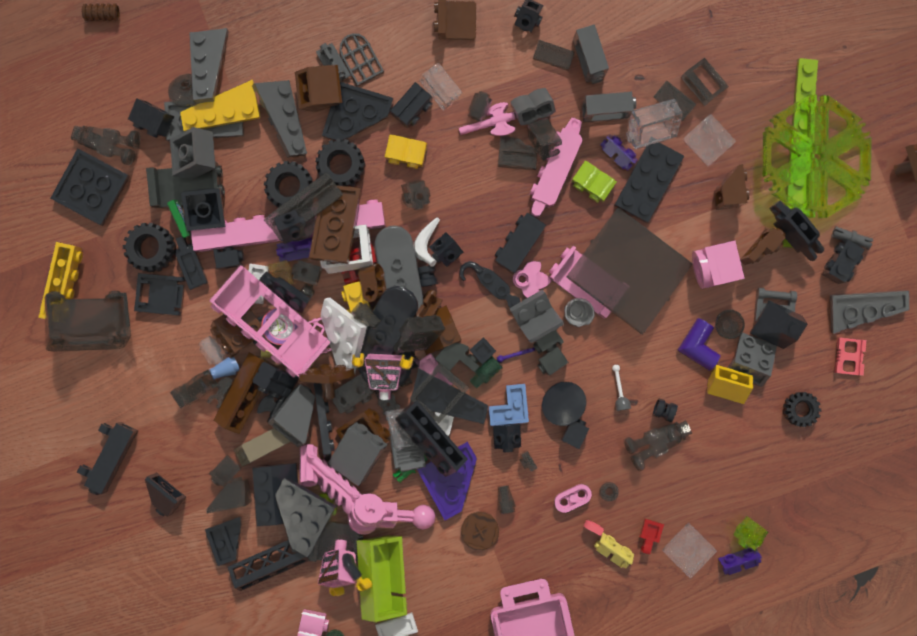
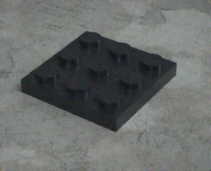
[50,148,130,226]

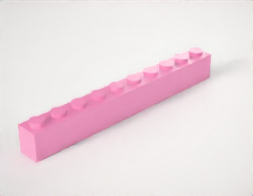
[191,200,386,252]

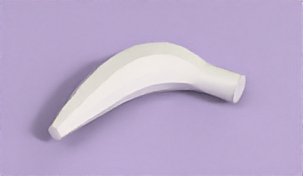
[414,217,440,267]

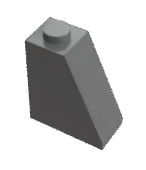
[268,384,315,447]

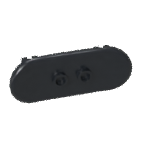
[359,286,418,361]

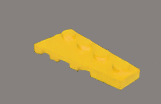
[180,80,260,132]

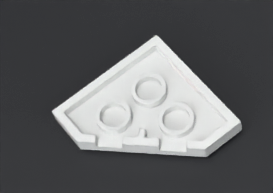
[321,298,367,373]

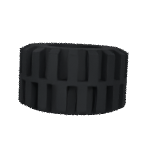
[315,138,365,187]
[264,161,315,212]
[123,223,176,272]

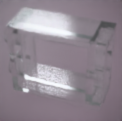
[626,98,682,149]

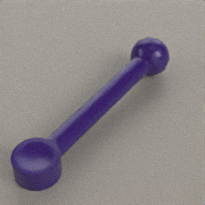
[497,347,536,363]

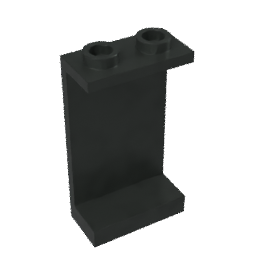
[146,161,225,208]

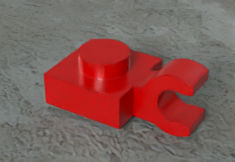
[639,518,664,555]

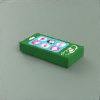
[167,200,191,238]

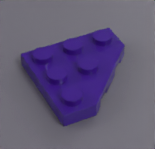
[417,441,477,520]

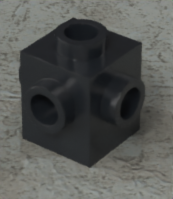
[514,0,544,33]
[274,210,307,244]
[429,232,464,267]
[493,424,521,453]

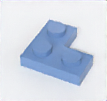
[489,384,529,426]

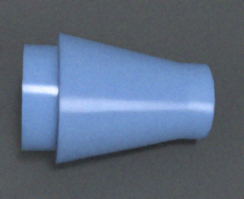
[209,357,240,379]

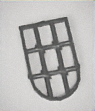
[340,33,384,86]

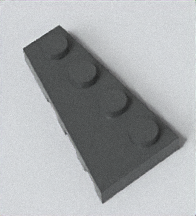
[190,28,229,104]
[830,290,909,334]

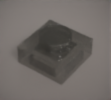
[519,450,537,472]

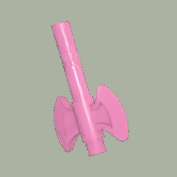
[459,103,515,136]

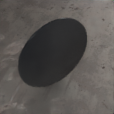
[542,382,587,426]

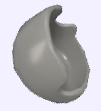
[564,298,595,327]

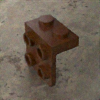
[434,0,476,40]
[210,308,264,357]

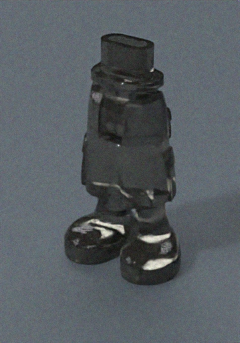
[71,125,140,165]
[624,420,692,472]

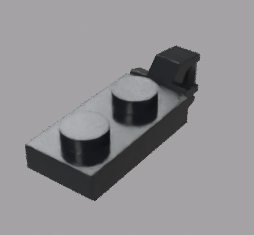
[175,236,209,290]
[259,271,310,314]

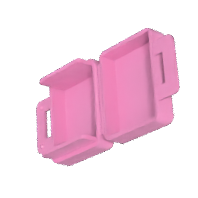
[490,579,575,636]

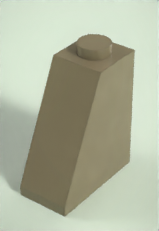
[234,428,291,467]

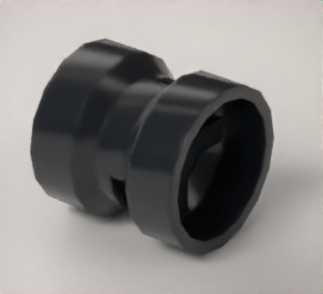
[418,265,438,287]
[653,398,678,422]

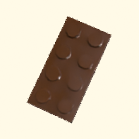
[309,184,362,264]

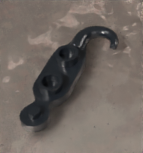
[459,261,521,308]

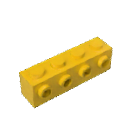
[39,242,83,323]

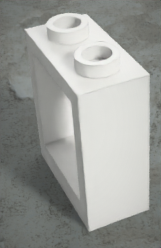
[320,225,373,274]

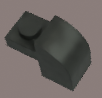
[435,343,479,372]

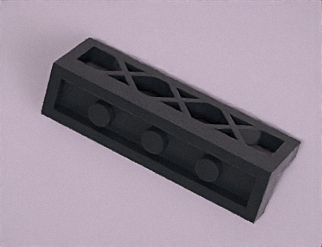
[228,540,311,591]

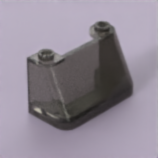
[45,291,131,352]

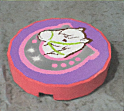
[261,308,298,345]

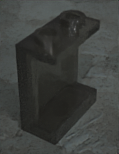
[309,521,364,563]

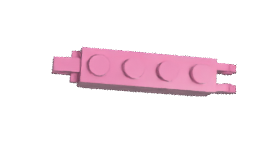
[530,118,582,217]

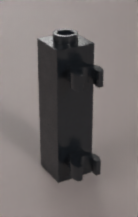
[77,422,138,495]

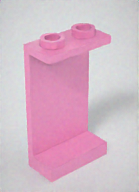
[549,246,629,319]

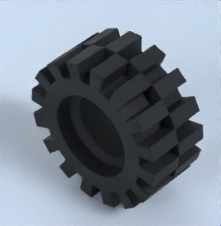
[783,392,822,427]

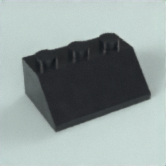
[252,463,298,526]

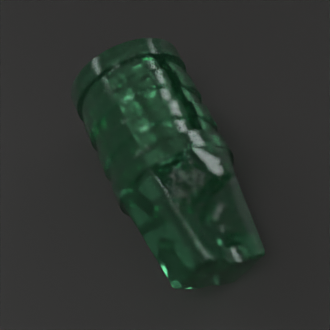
[470,356,503,388]

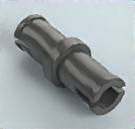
[831,226,873,250]

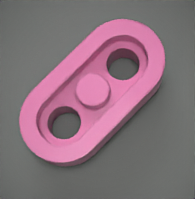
[554,484,592,513]

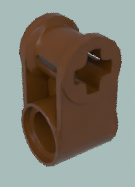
[358,263,387,302]

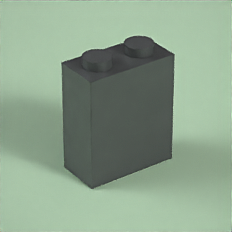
[327,422,388,486]

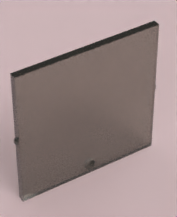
[566,207,693,335]

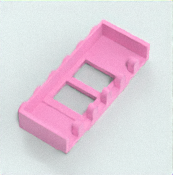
[210,265,331,377]

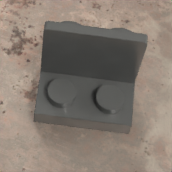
[509,289,564,343]
[727,332,777,387]

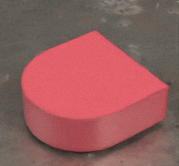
[584,520,604,536]

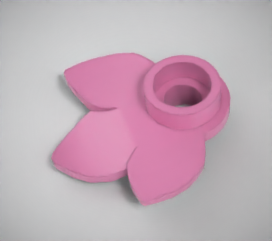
[513,262,551,298]

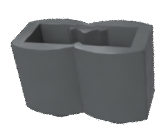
[511,88,556,125]

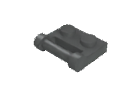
[754,288,797,322]

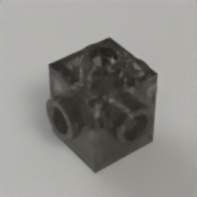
[401,180,431,210]

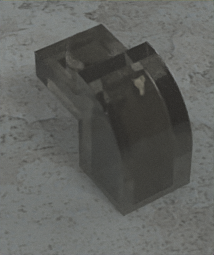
[170,370,218,408]

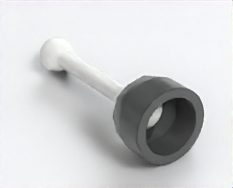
[612,365,631,411]

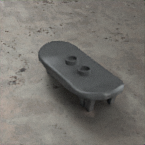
[375,226,423,309]

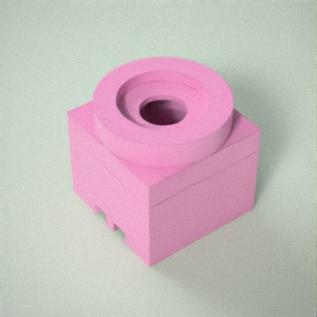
[692,241,745,289]

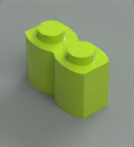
[572,161,617,203]

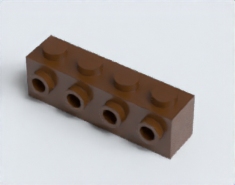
[213,352,275,434]

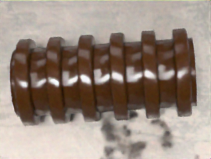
[82,3,120,21]

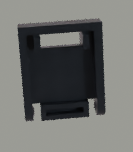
[134,273,185,316]

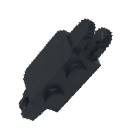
[769,201,824,261]

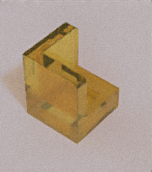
[268,260,295,284]

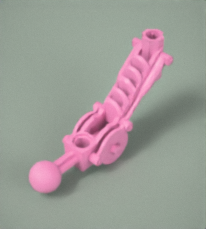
[300,444,435,535]

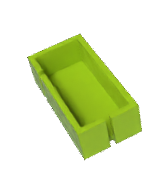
[357,535,407,622]

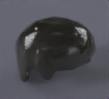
[715,309,745,339]

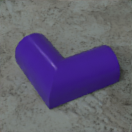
[677,318,721,371]

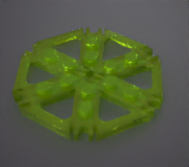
[763,94,872,218]

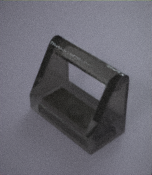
[681,58,729,106]

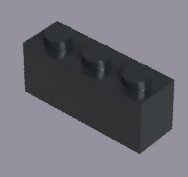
[494,213,546,274]

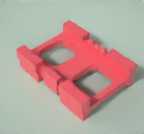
[834,338,867,376]

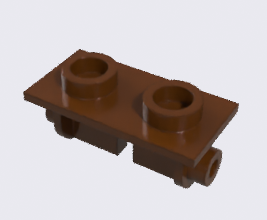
[411,290,443,330]

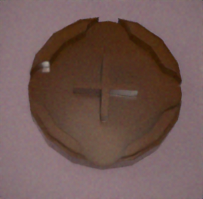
[461,511,499,551]

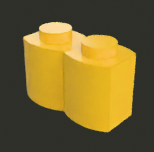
[385,135,428,169]

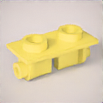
[594,533,634,569]

